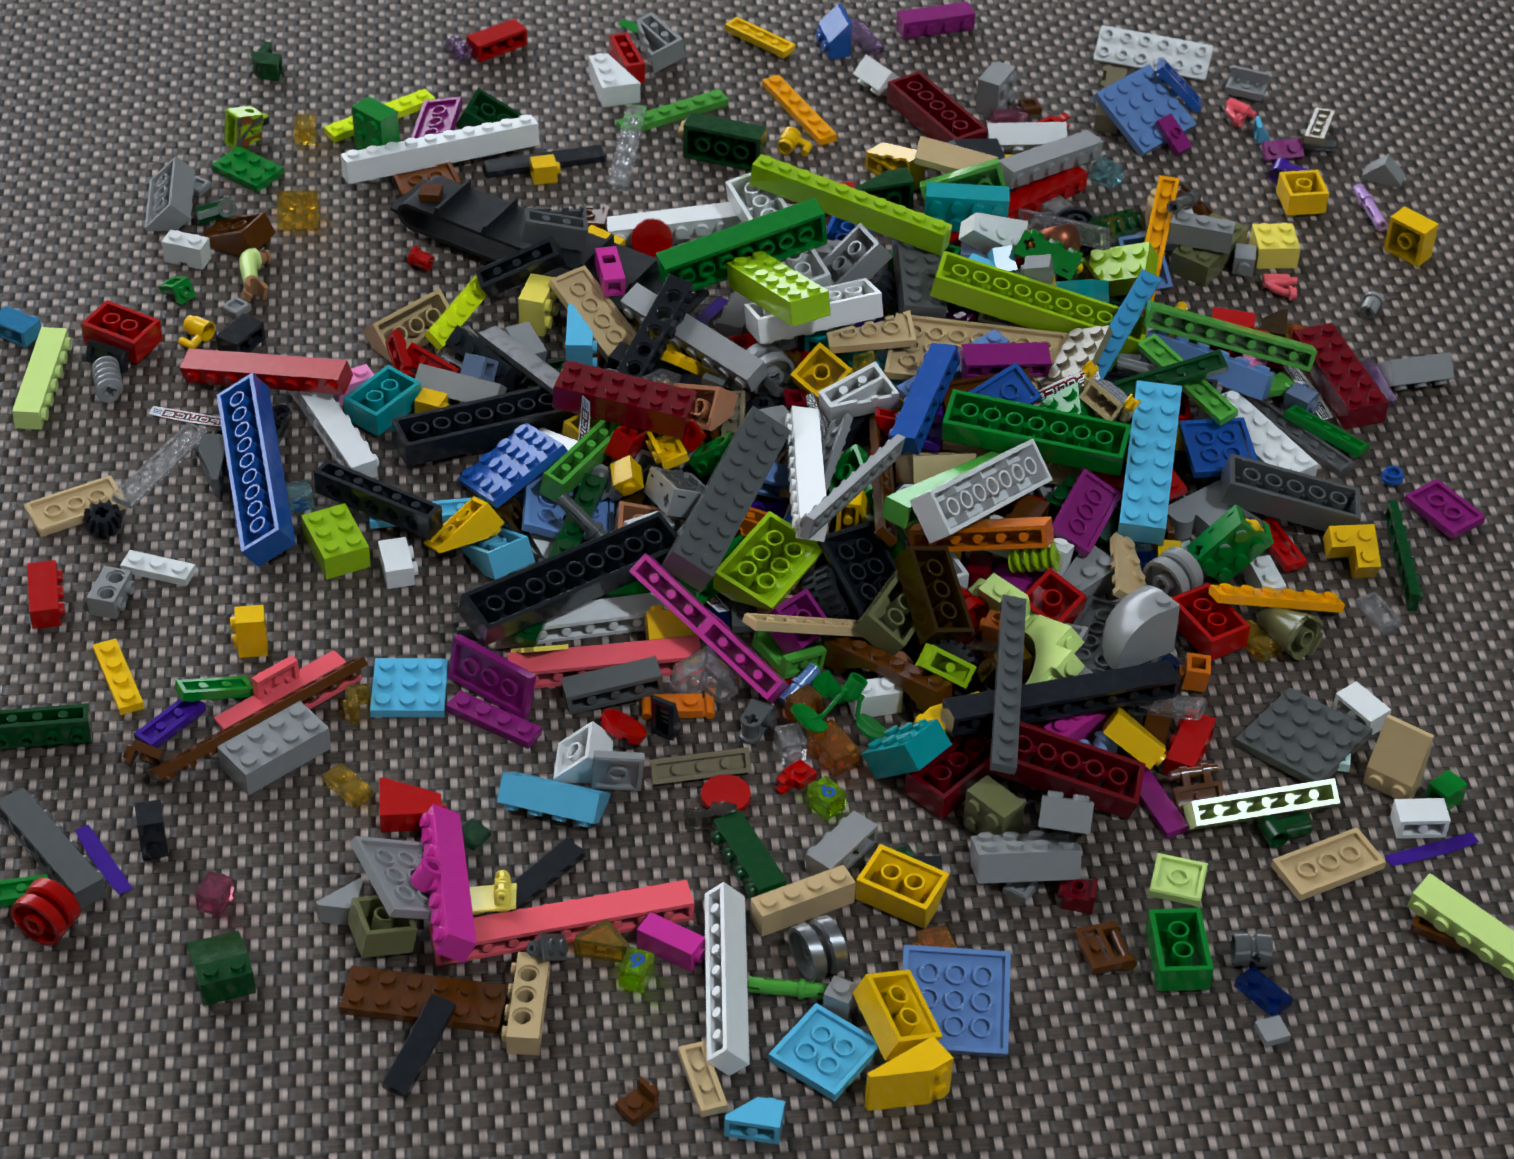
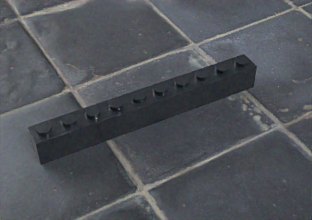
[940,660,1181,737]

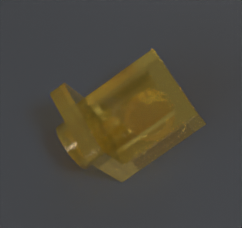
[342,683,371,724]

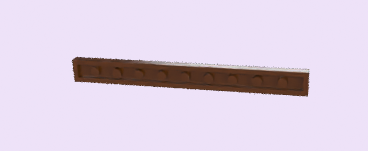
[869,413,898,547]
[147,656,368,782]

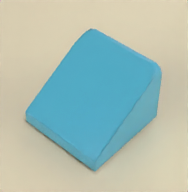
[1253,116,1271,144]

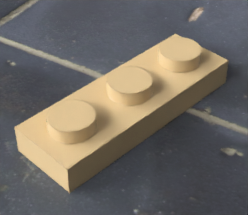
[678,1041,728,1118]

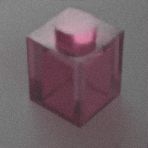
[195,871,235,917]

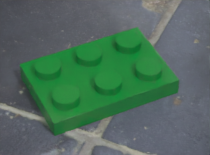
[211,146,284,193]

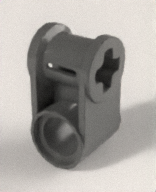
[739,698,776,744]

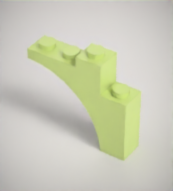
[1025,614,1085,684]

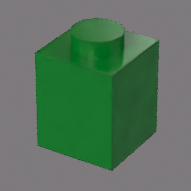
[1425,770,1468,811]

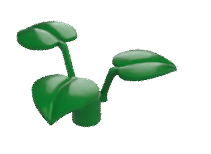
[790,670,887,740]

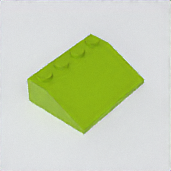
[713,511,823,611]

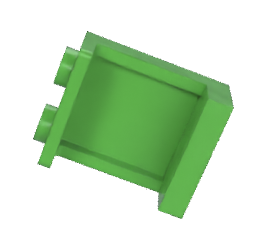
[752,631,827,679]

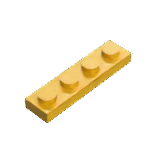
[725,17,796,59]
[92,638,144,716]

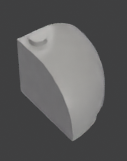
[1101,585,1180,669]

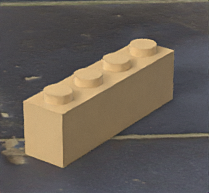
[750,864,856,937]

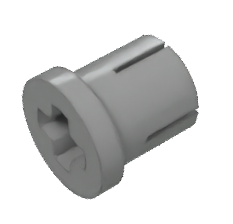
[1359,291,1384,319]

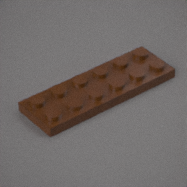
[339,966,509,1034]

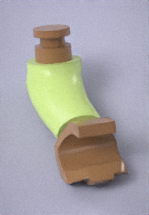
[239,248,272,303]

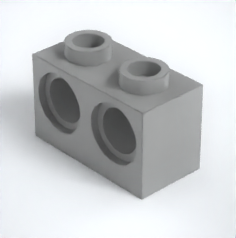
[86,566,135,619]

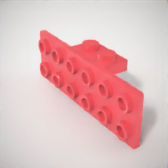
[214,651,362,730]

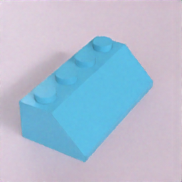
[497,772,611,827]

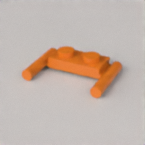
[641,678,715,720]

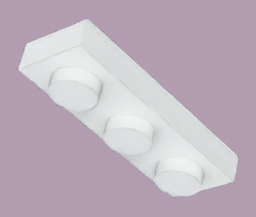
[120,550,196,586]

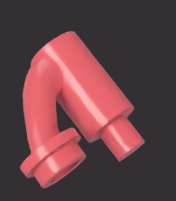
[1225,98,1257,128]
[1262,274,1297,301]

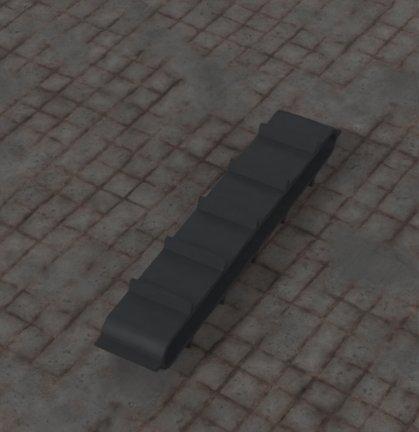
[390,175,709,323]

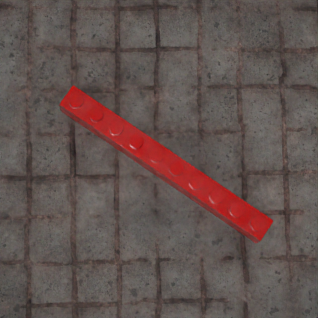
[949,166,1088,247]

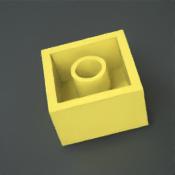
[1249,223,1301,269]
[518,273,559,337]

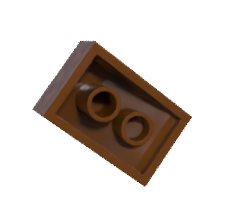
[201,212,276,256]

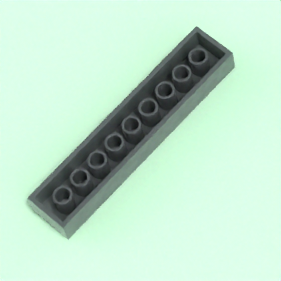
[661,406,791,592]

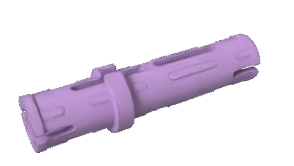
[1352,184,1388,231]

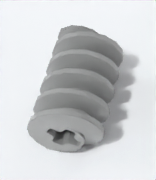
[91,356,123,403]

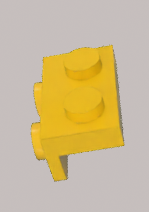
[645,431,690,469]

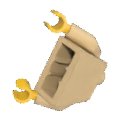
[1079,360,1141,422]

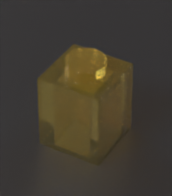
[293,114,318,145]

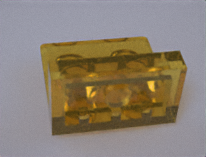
[277,190,320,231]

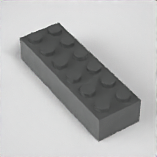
[892,239,947,319]
[1221,454,1361,531]

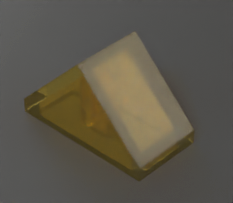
[575,919,628,964]

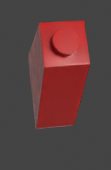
[379,778,447,833]

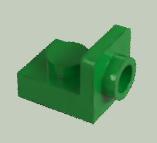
[158,276,196,305]

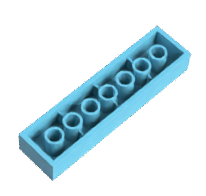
[1118,380,1182,545]

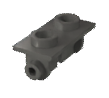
[526,933,568,961]

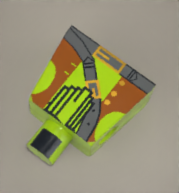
[224,106,270,149]

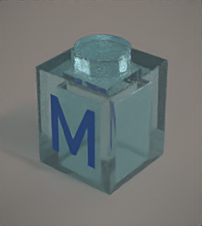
[286,480,315,516]

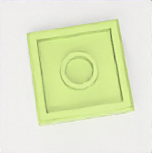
[1149,853,1208,907]

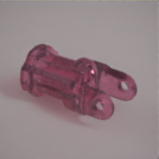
[990,106,1028,123]

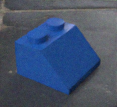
[815,4,852,59]

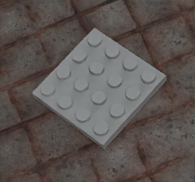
[350,836,480,920]

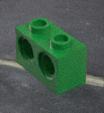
[688,431,734,479]

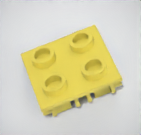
[470,870,517,915]

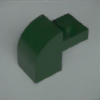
[251,41,283,81]

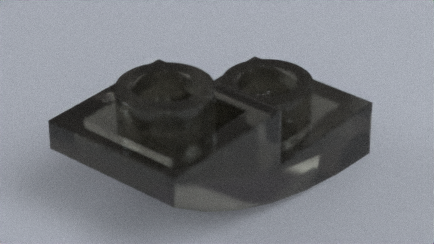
[683,801,737,830]

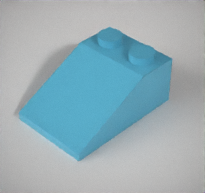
[565,304,597,367]
[459,528,535,580]

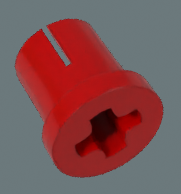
[407,246,435,271]

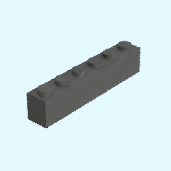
[0,787,106,909]

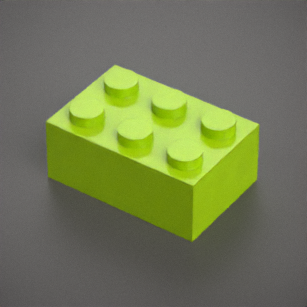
[1089,242,1159,297]
[301,503,371,580]

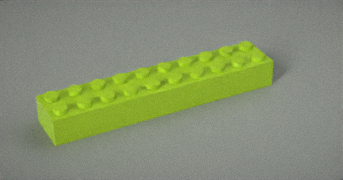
[930,251,1147,354]

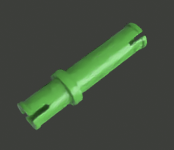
[748,976,829,1000]

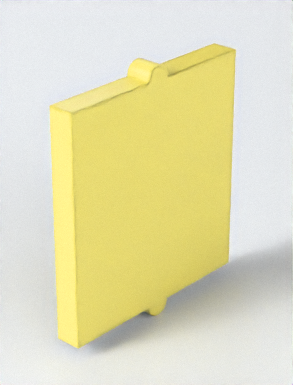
[511,644,569,653]

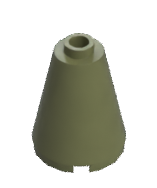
[1257,607,1323,661]

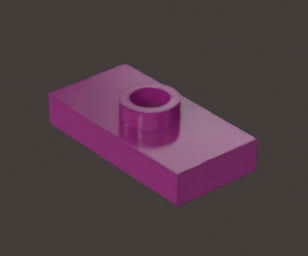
[1155,113,1193,156]

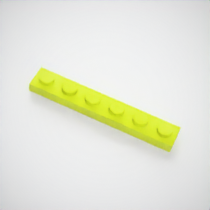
[324,89,435,143]
[424,275,487,351]

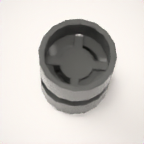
[1230,932,1273,967]

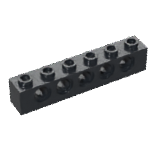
[616,274,696,379]
[314,459,443,540]

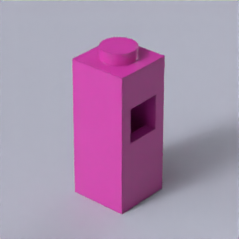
[595,246,626,297]
[637,912,705,971]

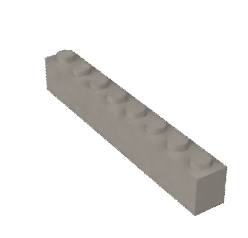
[620,283,769,392]

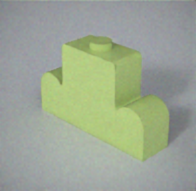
[968,573,1038,655]

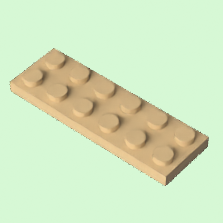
[548,265,636,363]

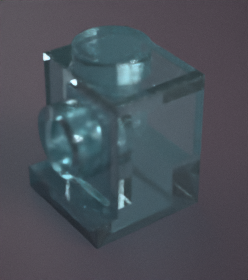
[1091,154,1124,188]

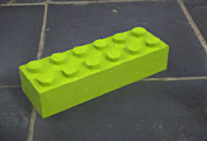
[726,251,831,327]

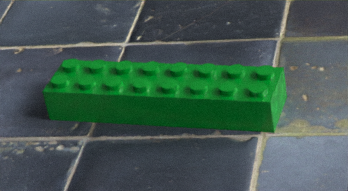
[656,197,828,291]
[941,389,1131,476]

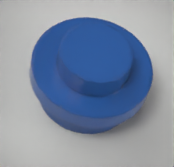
[1381,466,1404,486]

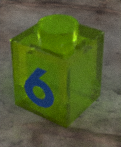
[806,775,846,821]
[619,947,654,994]

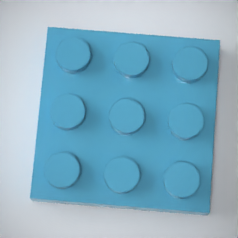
[370,658,448,718]
[768,1003,880,1101]

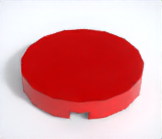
[631,218,673,258]
[600,709,647,745]
[701,774,751,817]

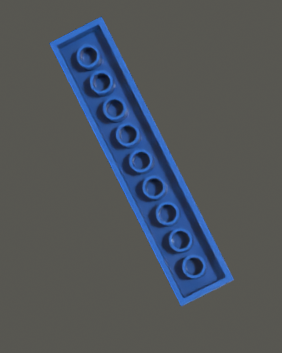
[217,373,296,567]

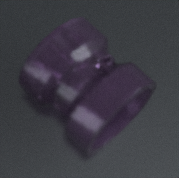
[445,35,472,61]

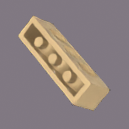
[502,952,551,1055]

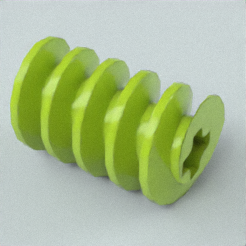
[1008,542,1061,573]

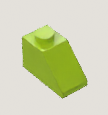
[915,643,976,689]

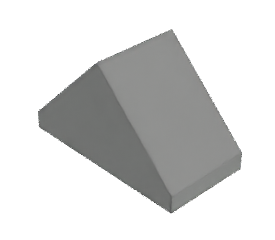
[1361,154,1405,188]
[316,878,365,925]

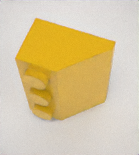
[855,844,950,929]
[852,969,943,1060]

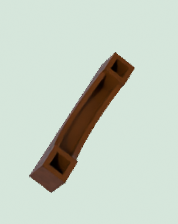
[823,635,953,712]

